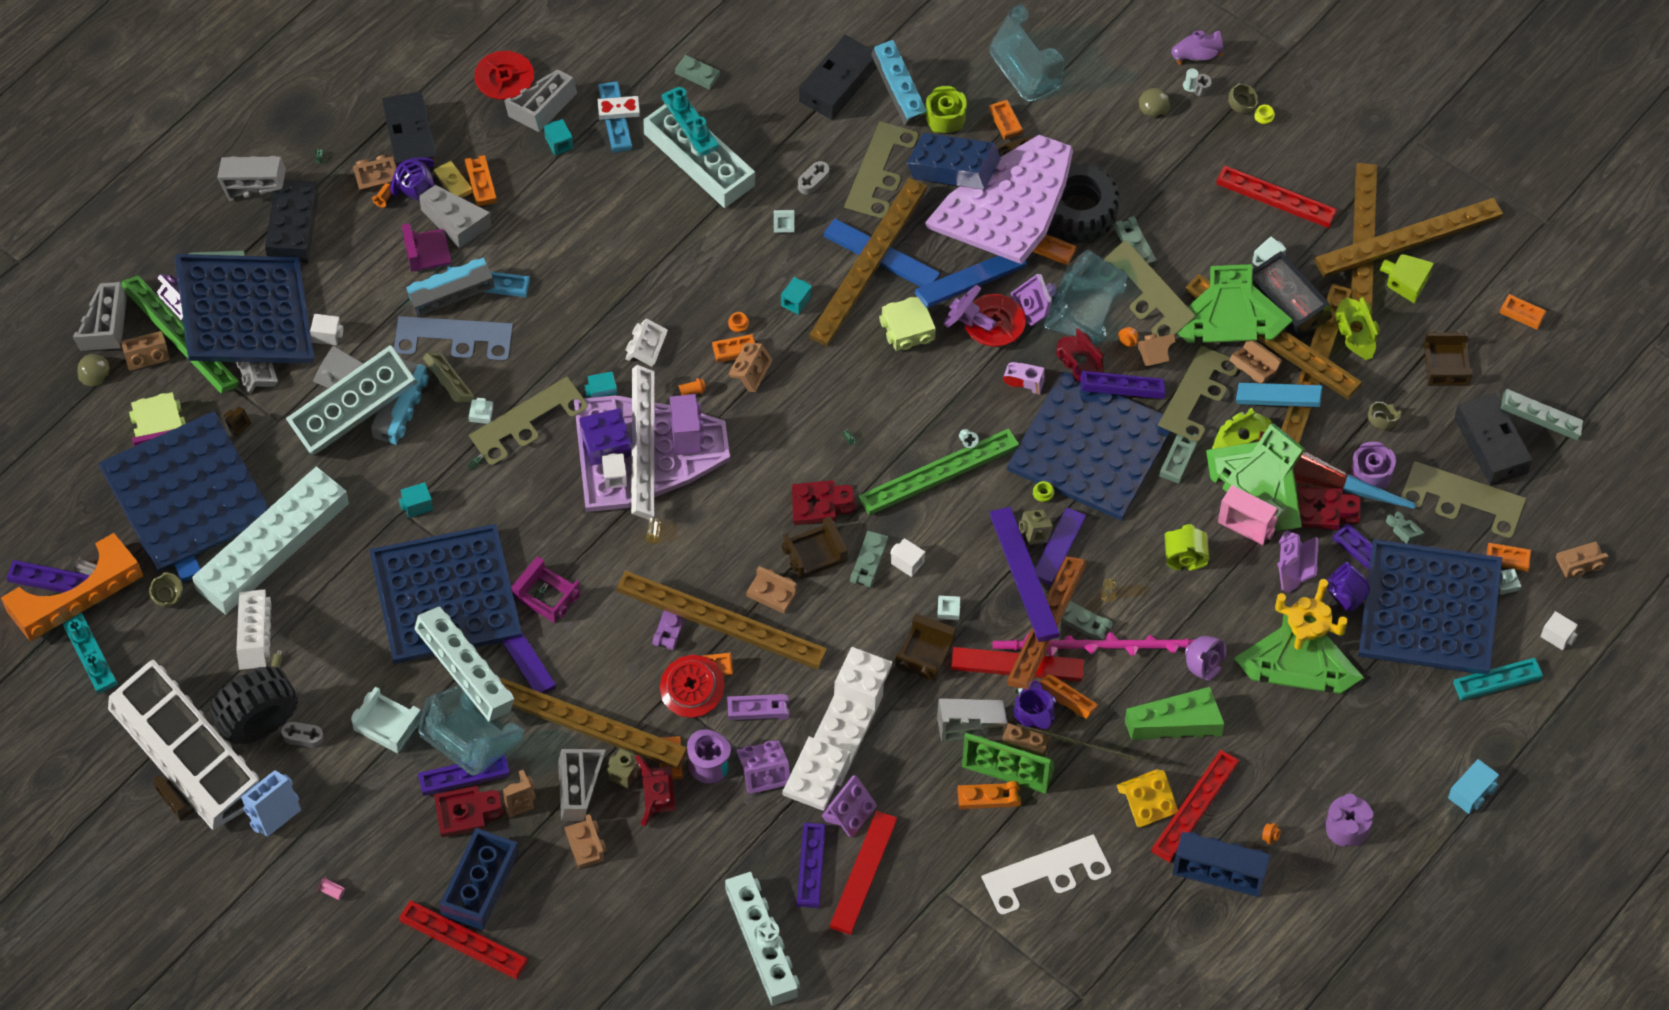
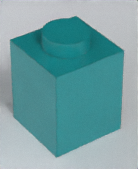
[544,119,573,156]
[781,277,812,315]
[585,372,617,398]
[398,482,433,518]

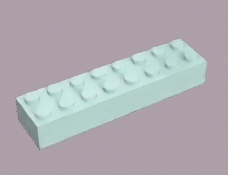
[193,467,349,615]

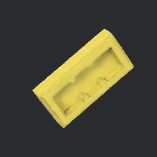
[433,161,473,198]

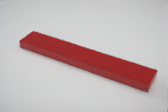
[1216,165,1337,228]
[951,647,1084,682]
[1151,750,1240,863]
[830,811,897,935]
[399,900,528,980]

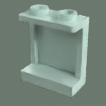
[351,687,422,753]

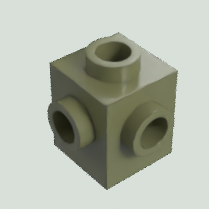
[1019,510,1053,544]
[608,748,642,788]

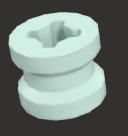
[757,920,779,948]

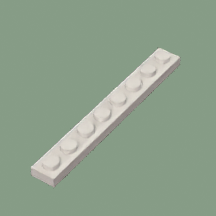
[631,365,654,520]

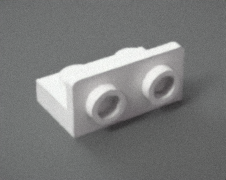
[625,318,668,367]

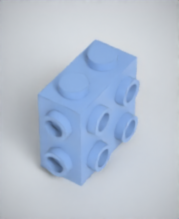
[241,770,301,837]

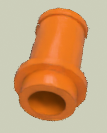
[678,378,706,396]

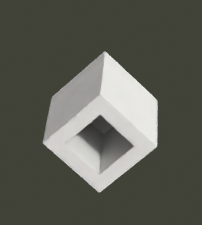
[310,314,343,346]
[602,453,627,489]
[890,538,925,577]
[1541,611,1578,650]

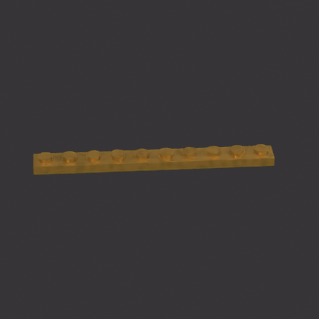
[1350,163,1377,333]
[809,178,927,347]
[1314,198,1503,278]
[1185,274,1362,400]
[1281,284,1352,444]
[616,570,827,670]
[499,677,687,770]

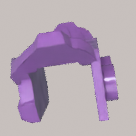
[1277,530,1318,593]

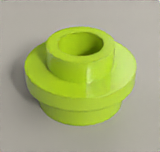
[1033,481,1054,502]

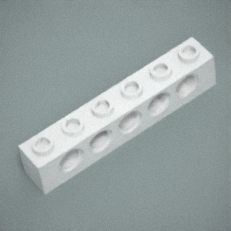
[237,590,272,670]

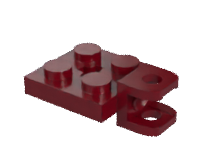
[792,480,856,525]
[1298,487,1361,529]
[434,786,504,838]

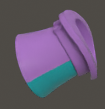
[687,730,731,784]

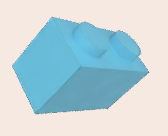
[1448,759,1499,814]

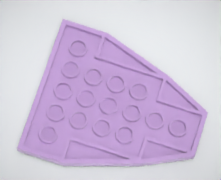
[925,135,1073,264]
[574,395,730,512]

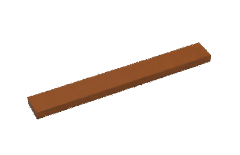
[1007,556,1087,689]

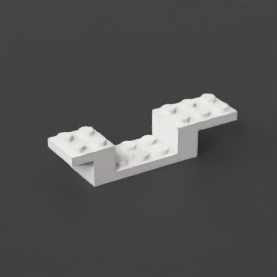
[783,647,892,811]

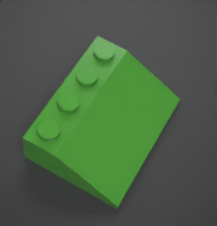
[962,733,1055,794]

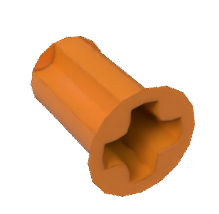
[372,183,392,208]

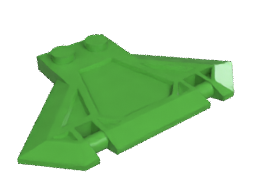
[1177,264,1293,343]
[1206,424,1306,531]
[1234,614,1364,694]

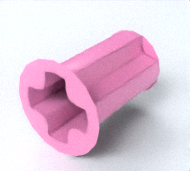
[317,876,345,900]

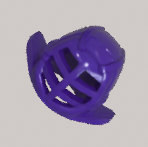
[391,157,435,202]
[1327,562,1370,612]
[1014,681,1057,730]

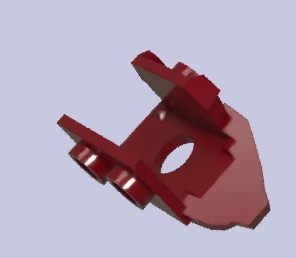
[1056,328,1105,381]
[635,755,675,827]

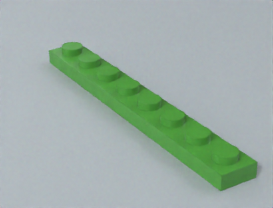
[121,275,239,393]
[859,429,1019,516]

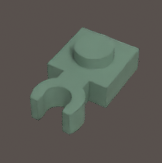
[1386,512,1424,544]

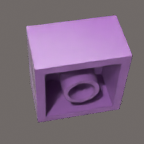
[670,394,704,455]

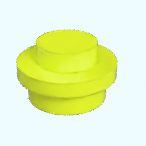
[1254,105,1275,124]

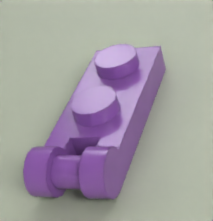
[652,610,685,650]
[727,694,790,720]

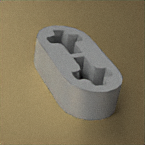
[798,161,829,195]
[281,722,324,748]

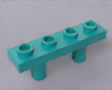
[662,86,719,157]
[62,613,118,695]

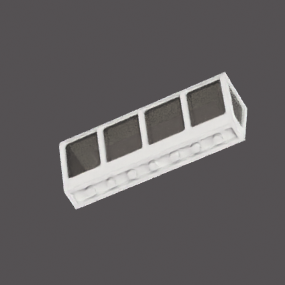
[108,659,259,830]

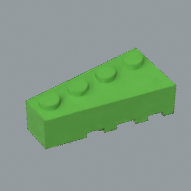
[1125,687,1224,740]

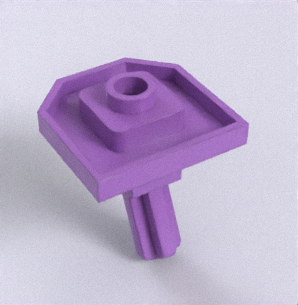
[1011,274,1057,326]
[943,285,996,331]

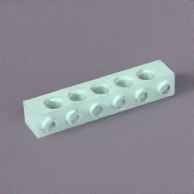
[415,606,514,722]
[725,872,800,1006]

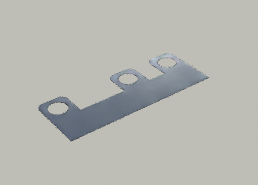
[394,316,513,360]

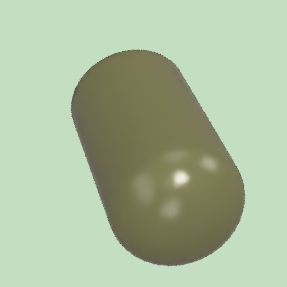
[271,650,283,668]

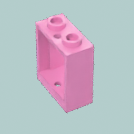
[1218,485,1278,545]

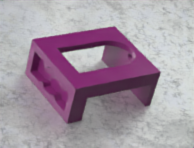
[512,556,581,623]

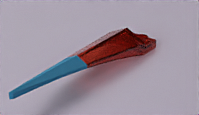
[1256,431,1416,509]

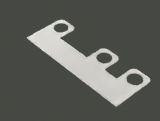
[981,834,1111,914]

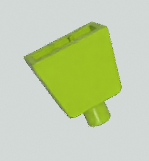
[1380,254,1434,303]

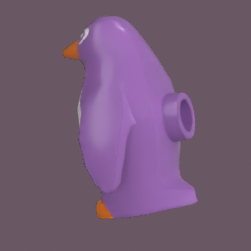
[1171,31,1223,65]

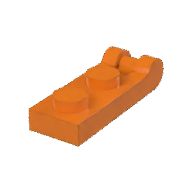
[465,155,497,206]
[1039,675,1098,719]
[957,781,1021,809]

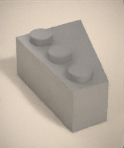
[217,156,286,201]

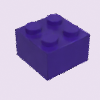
[579,408,632,466]

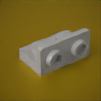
[237,362,278,393]

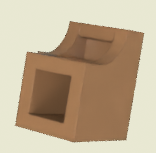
[1137,333,1175,366]

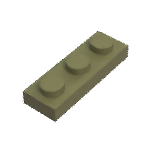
[423,352,474,403]

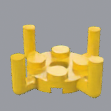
[1275,579,1347,650]

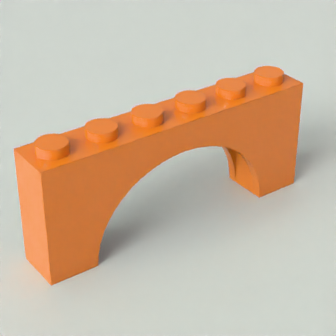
[1,533,143,642]

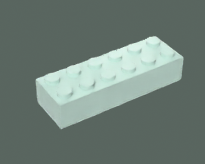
[643,104,755,208]
[286,345,418,456]

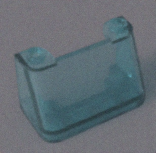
[989,3,1064,101]
[1043,250,1128,344]
[418,685,524,775]

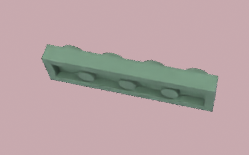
[1501,389,1583,440]

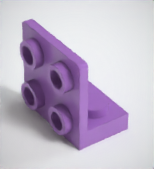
[737,741,790,794]

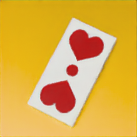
[598,96,640,120]

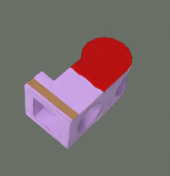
[1003,362,1045,395]

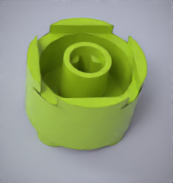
[925,86,967,133]
[1165,524,1209,571]

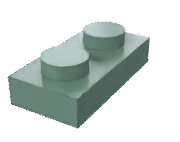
[675,55,720,90]

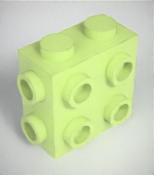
[879,297,936,351]
[129,392,186,437]

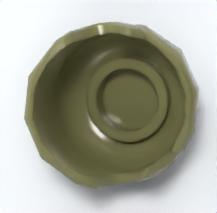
[1228,83,1258,114]
[1138,88,1171,118]
[77,353,110,387]
[1368,402,1402,430]
[149,572,183,607]

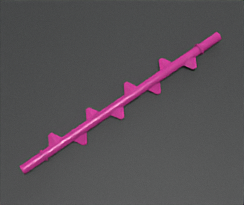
[992,633,1194,657]

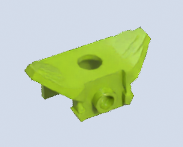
[1335,297,1380,360]
[1212,408,1272,449]

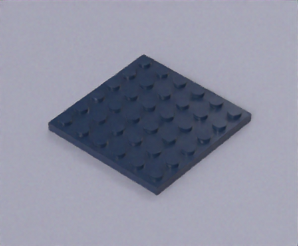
[174,254,314,363]
[1007,371,1171,521]
[99,411,269,573]
[369,524,522,664]
[1358,539,1502,675]

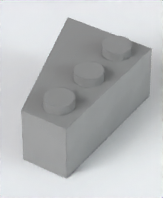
[504,70,577,132]
[419,185,491,248]
[73,282,127,351]
[313,346,363,388]
[937,699,1008,742]
[558,749,605,821]

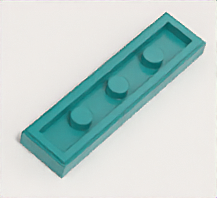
[1453,658,1543,701]

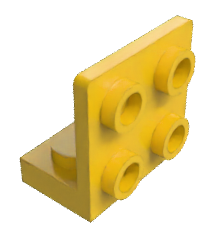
[1117,769,1178,827]

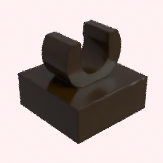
[223,406,252,437]

